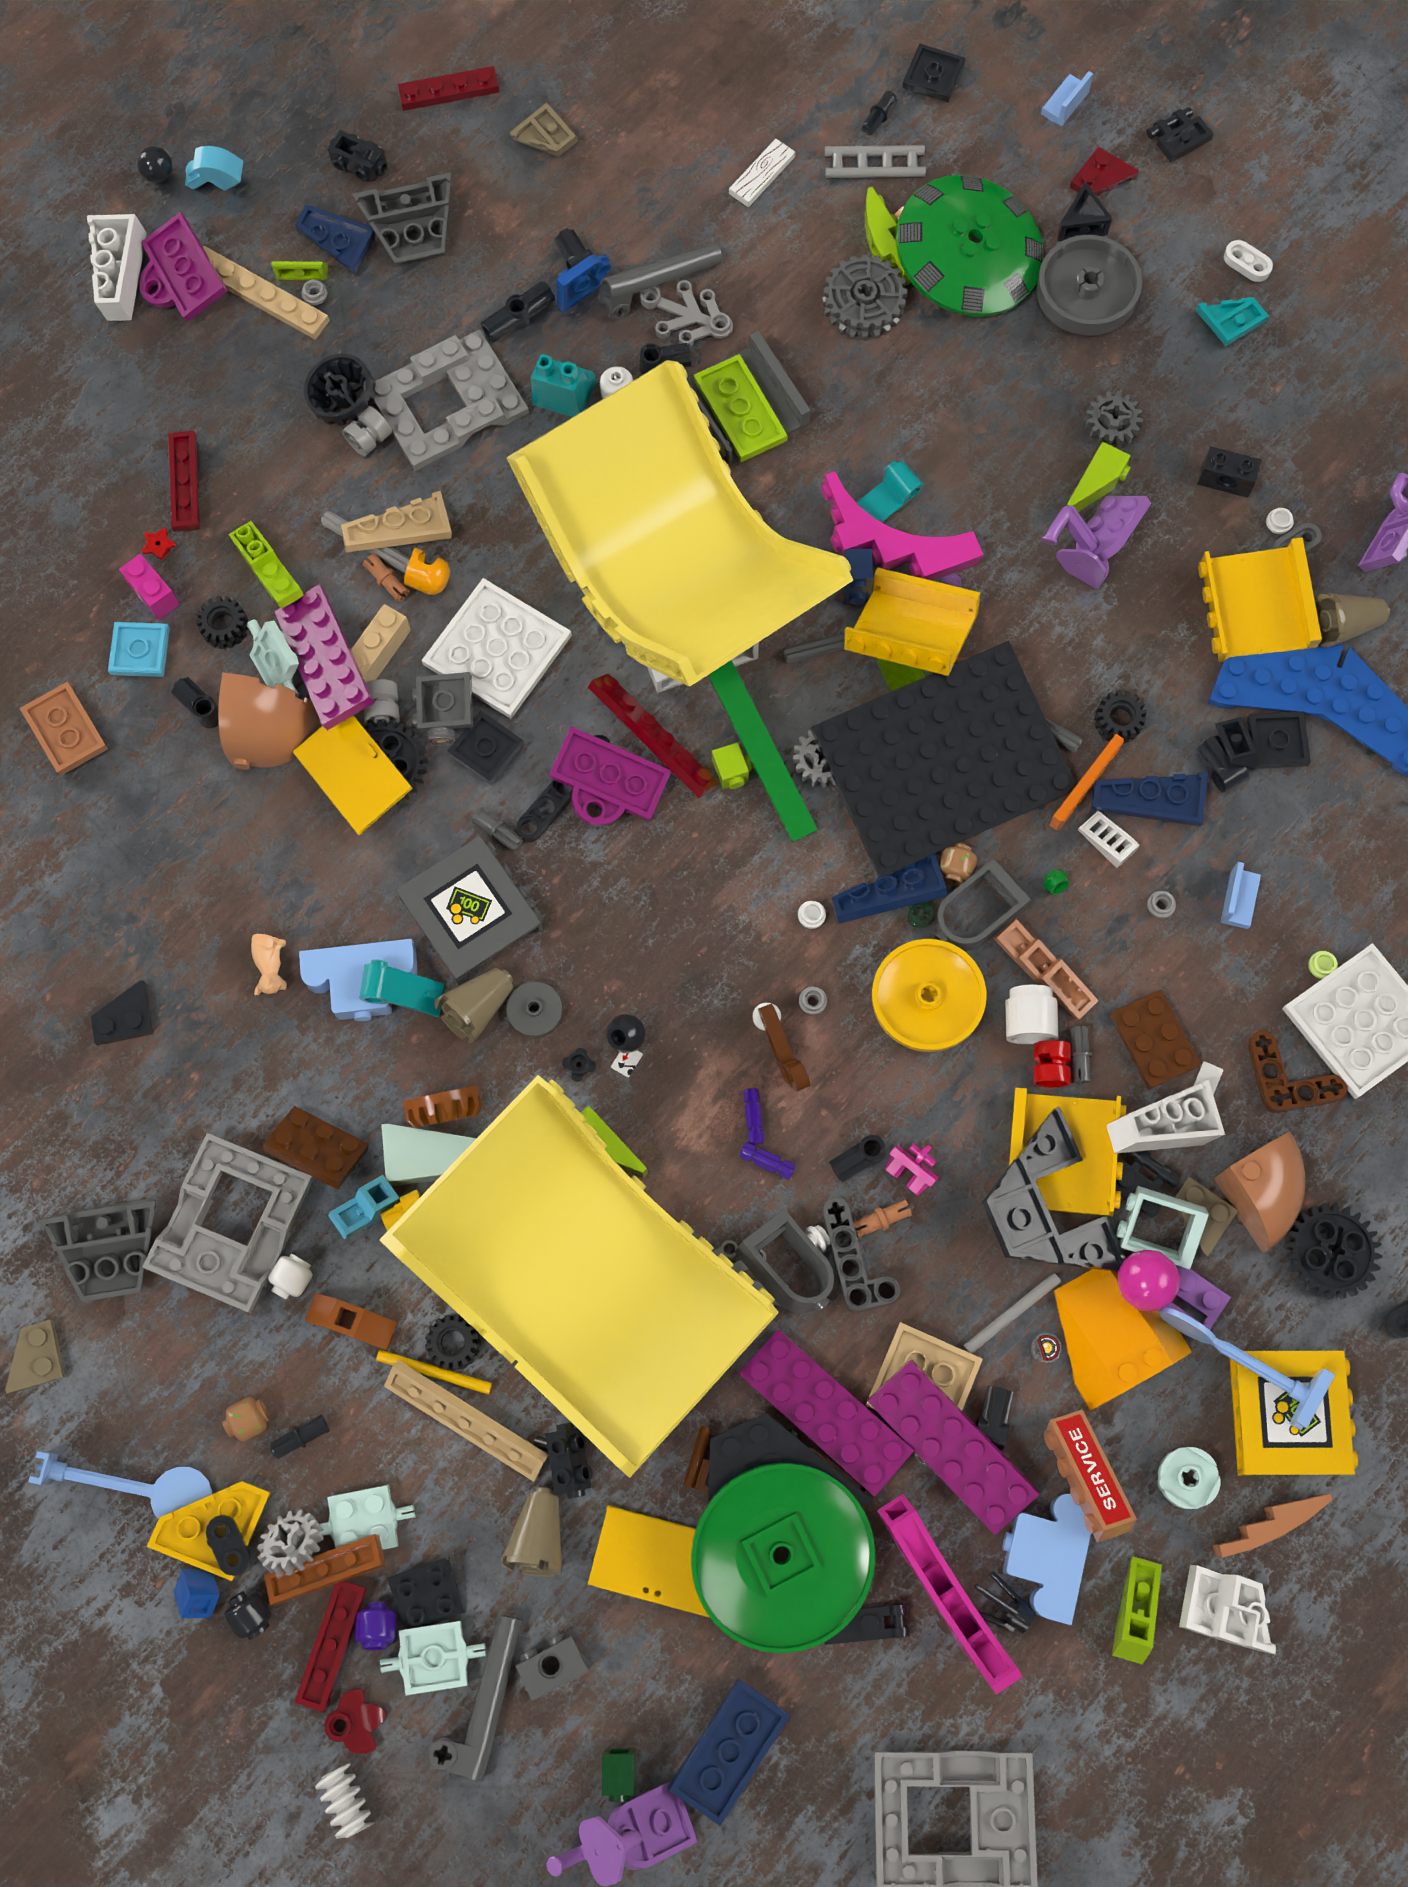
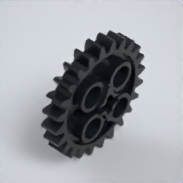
[367,720,429,805]
[1283,1203,1383,1300]

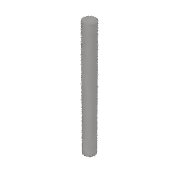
[963,1273,1061,1354]

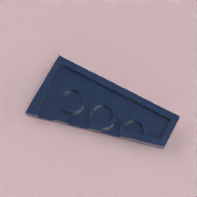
[1091,772,1208,827]
[832,853,948,924]

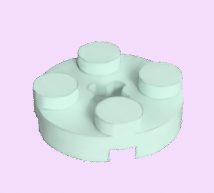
[1157,1447,1221,1509]

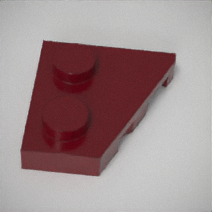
[1069,146,1139,197]

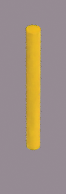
[376,1350,492,1395]

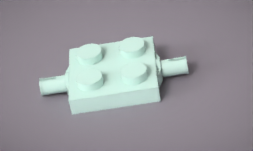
[247,620,299,697]
[320,1485,415,1550]
[380,1621,487,1695]

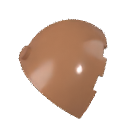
[218,673,320,770]
[1213,1131,1306,1253]

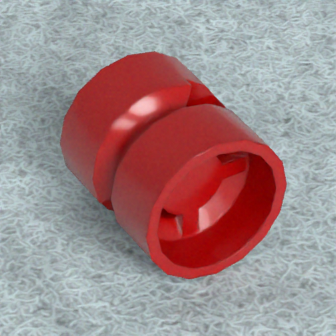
[1033,1040,1071,1088]

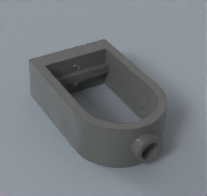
[934,858,1031,951]
[735,1209,834,1313]

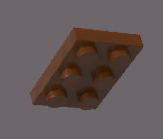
[1109,990,1201,1090]
[262,1106,369,1190]

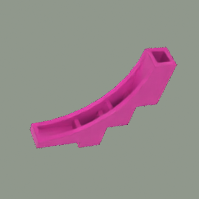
[821,471,983,581]
[877,1494,1023,1695]

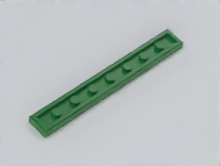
[707,660,818,843]

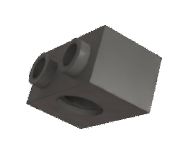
[516,1633,590,1701]

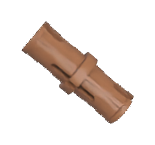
[363,554,410,603]
[853,1199,912,1239]

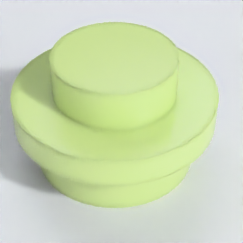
[1308,951,1338,979]

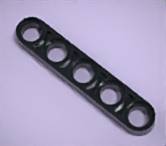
[516,735,611,842]

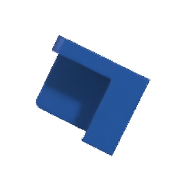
[174,1568,220,1618]

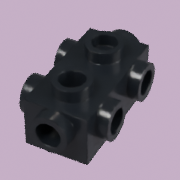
[328,130,388,181]
[534,1422,592,1499]

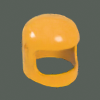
[404,548,450,595]

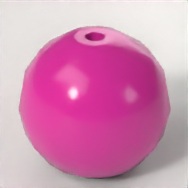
[1117,1250,1180,1312]

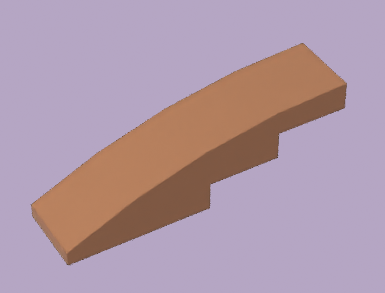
[993,919,1098,1020]
[1213,1494,1332,1558]

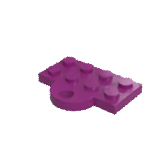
[139,212,228,322]
[548,726,671,827]

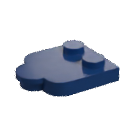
[557,255,611,314]

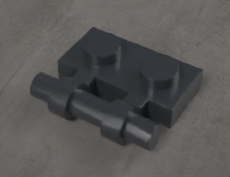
[1147,107,1214,163]
[1115,1150,1181,1219]

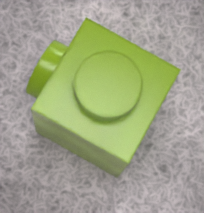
[712,742,752,789]

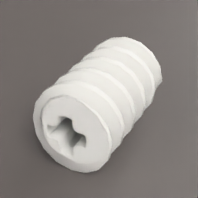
[315,1763,375,1839]

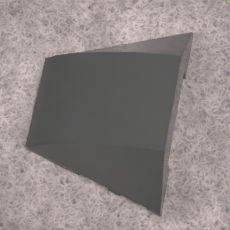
[352,172,451,265]
[38,1200,156,1302]

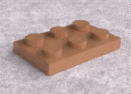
[20,681,108,776]

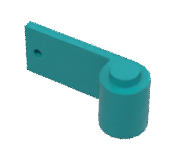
[856,461,924,523]
[359,960,444,1017]

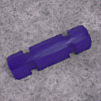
[743,1088,764,1145]
[740,1142,795,1179]

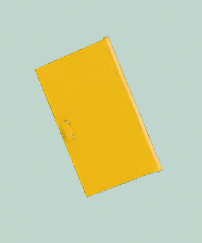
[293,715,413,835]
[587,1505,710,1618]

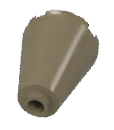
[1314,593,1390,648]
[434,968,513,1043]
[500,1487,562,1577]

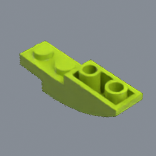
[865,187,911,286]
[229,521,304,609]

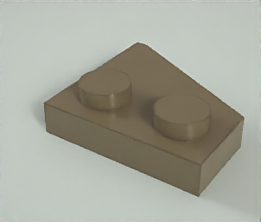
[510,103,578,157]
[1174,1177,1238,1258]
[5,1320,66,1394]

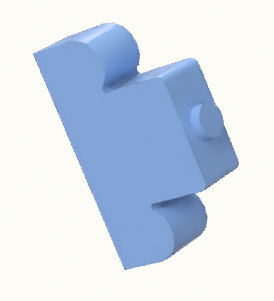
[299,939,418,1021]
[1002,1494,1091,1625]

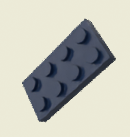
[667,1678,790,1826]

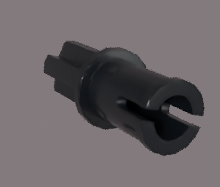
[862,91,898,136]
[269,1414,330,1459]

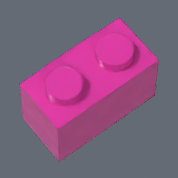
[119,554,180,620]

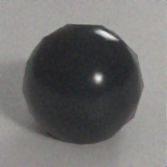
[137,146,173,183]
[606,1014,646,1053]

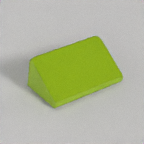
[271,261,328,280]

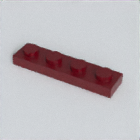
[397,66,500,111]
[168,431,200,532]
[294,1581,367,1712]

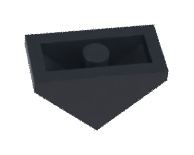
[1057,181,1112,241]

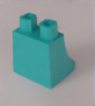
[531,354,596,417]

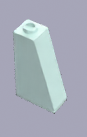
[381,1124,477,1186]

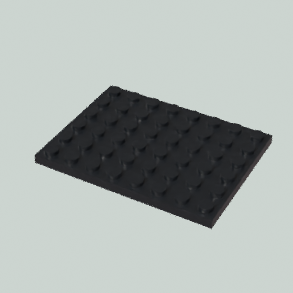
[810,640,1077,877]

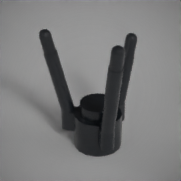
[974,1572,1035,1634]

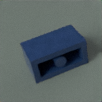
[842,549,873,605]

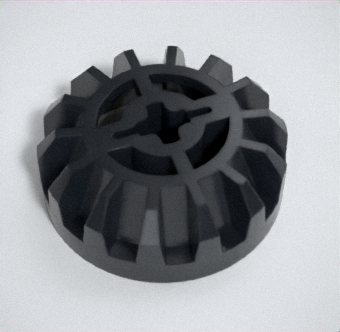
[304,354,376,426]

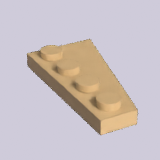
[341,491,452,553]

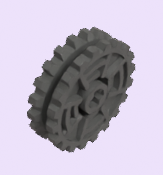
[823,254,907,340]

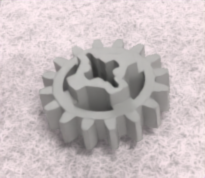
[792,730,836,788]
[257,1510,323,1577]

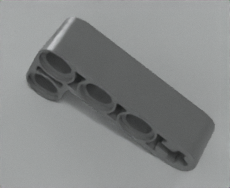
[822,1197,900,1313]

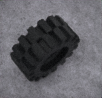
[196,596,249,649]
[1094,690,1147,744]
[425,1315,481,1370]

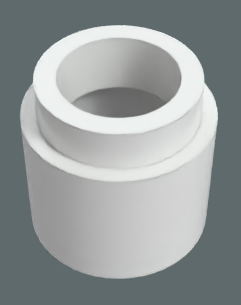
[1005,985,1058,1044]

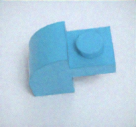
[185,146,243,191]
[328,1175,399,1240]

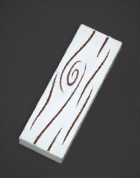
[729,139,795,207]

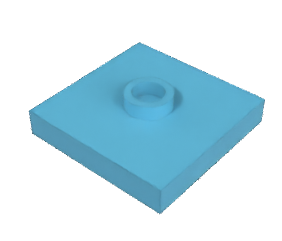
[108,622,170,677]

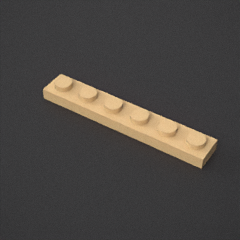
[203,246,330,340]
[384,1360,549,1482]

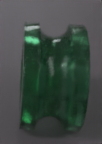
[907,902,933,929]

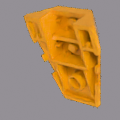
[1054,1269,1192,1410]

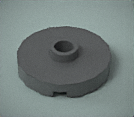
[506,981,563,1038]

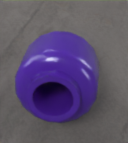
[355,1602,396,1651]

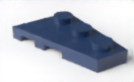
[295,204,376,274]

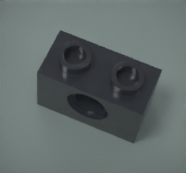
[1197,446,1262,498]

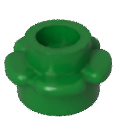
[1043,870,1070,895]

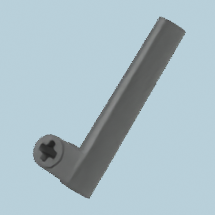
[598,244,722,321]
[429,1614,523,1781]

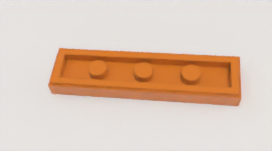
[1049,734,1124,831]

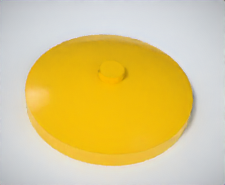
[872,939,986,1052]

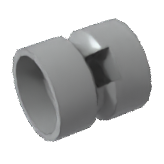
[342,406,392,457]
[363,679,400,728]

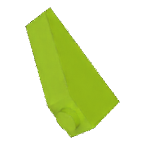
[1067,442,1131,512]
[581,1106,648,1177]
[1112,1556,1162,1664]

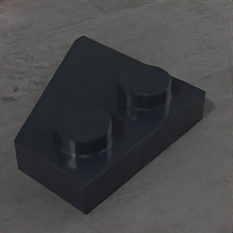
[91,980,153,1046]

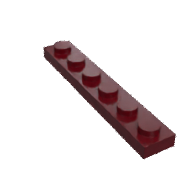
[587,673,719,798]

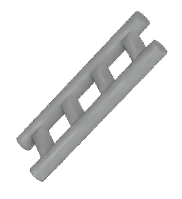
[825,145,926,178]

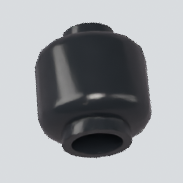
[224,1591,271,1640]

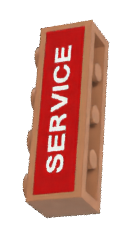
[1044,1409,1137,1543]

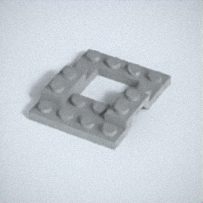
[374,329,529,471]
[142,1133,314,1314]
[874,1750,1038,1887]

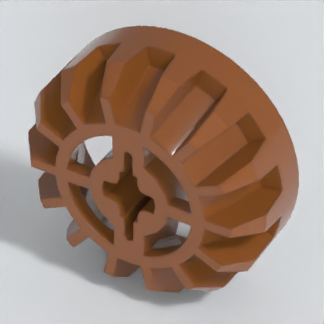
[402,1085,483,1128]

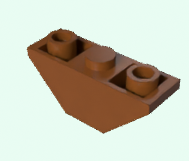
[304,1293,398,1351]

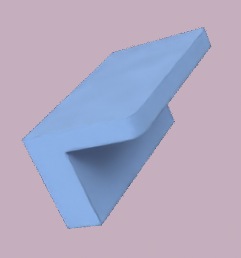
[1041,71,1093,127]
[1220,862,1261,929]

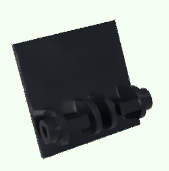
[387,1558,465,1629]

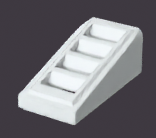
[1078,811,1140,868]

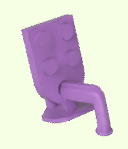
[1358,473,1408,572]
[1042,496,1151,589]
[547,1780,698,1886]

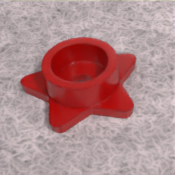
[142,528,176,560]

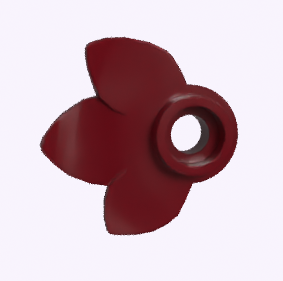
[324,1688,387,1754]

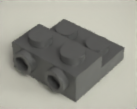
[412,672,473,735]

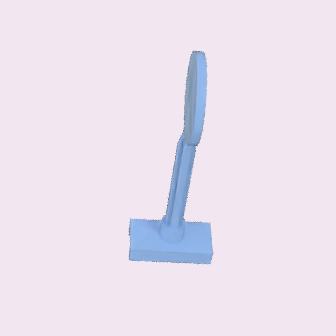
[1159,1307,1335,1430]
[28,1451,212,1519]

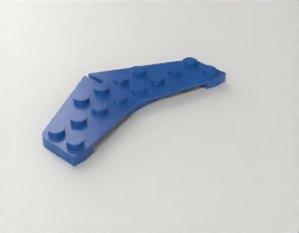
[1208,645,1408,777]

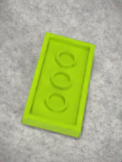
[694,354,788,462]

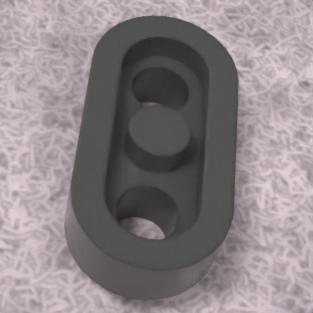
[1272,523,1322,554]

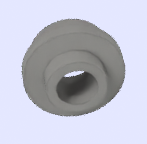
[302,280,328,305]
[1147,891,1176,919]
[799,987,827,1015]

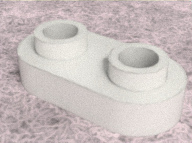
[1224,240,1273,282]

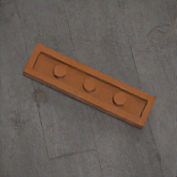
[264,1534,386,1606]

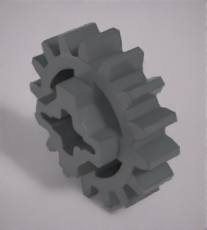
[1085,391,1143,447]

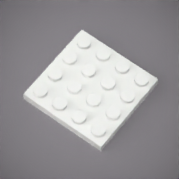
[422,578,572,719]
[1282,943,1408,1099]

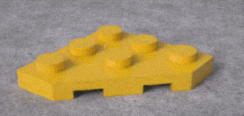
[147,1481,271,1581]

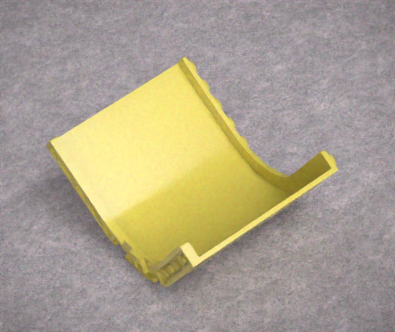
[506,360,853,687]
[380,1075,779,1478]

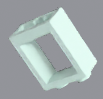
[1116,1186,1209,1269]

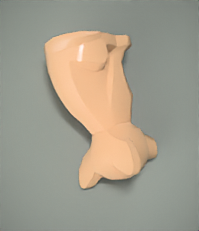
[251,934,287,996]

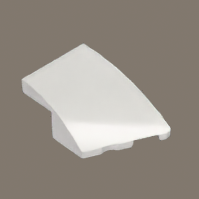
[1179,1565,1276,1654]

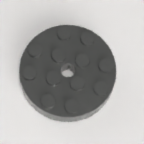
[1036,235,1142,336]

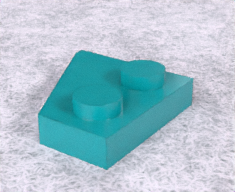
[1196,297,1269,346]

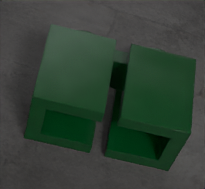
[602,1748,636,1802]

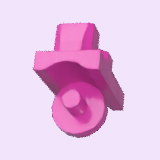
[885,1143,939,1195]

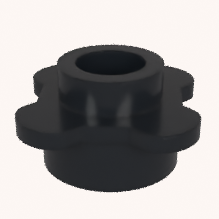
[562,1048,596,1082]

